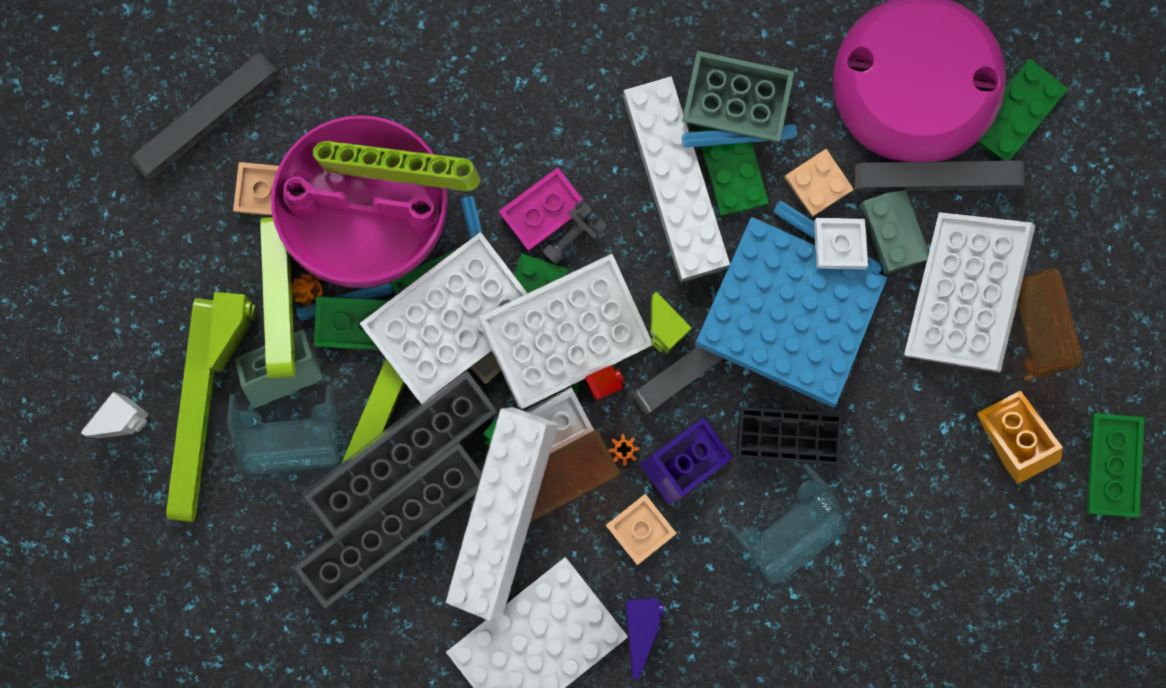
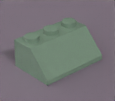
[859,190,929,275]
[235,329,323,409]

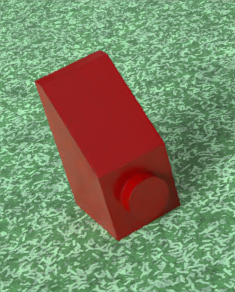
[585,365,625,403]

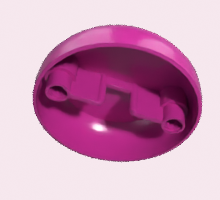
[833,0,1006,162]
[271,115,448,288]

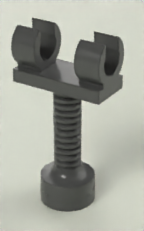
[543,200,607,265]

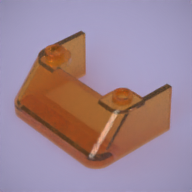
[1017,267,1083,381]

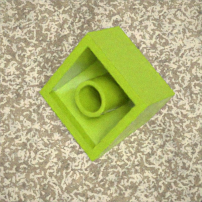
[650,292,691,354]

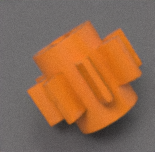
[291,274,322,305]
[608,434,640,466]

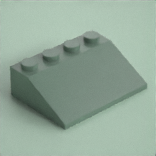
[682,51,794,143]

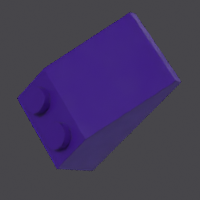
[639,417,733,505]
[625,597,664,679]

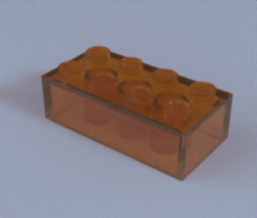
[530,429,620,522]

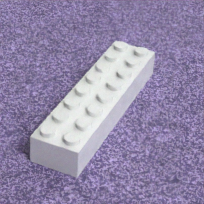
[623,76,730,283]
[446,407,558,621]

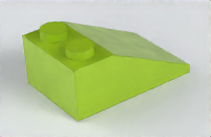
[206,292,256,373]

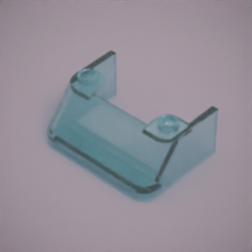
[227,385,340,474]
[726,463,848,585]

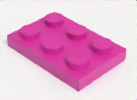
[499,168,583,252]

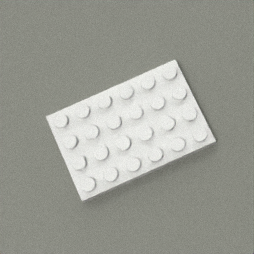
[904,212,1035,372]
[360,232,527,404]
[477,254,653,409]
[446,557,628,688]

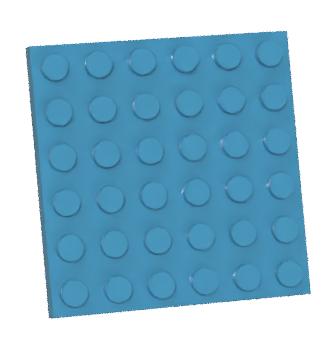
[695,217,887,408]

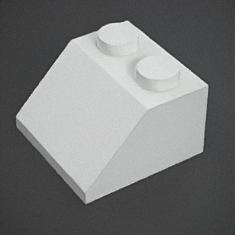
[81,392,149,438]

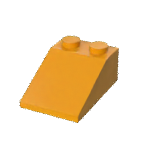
[977,391,1063,484]

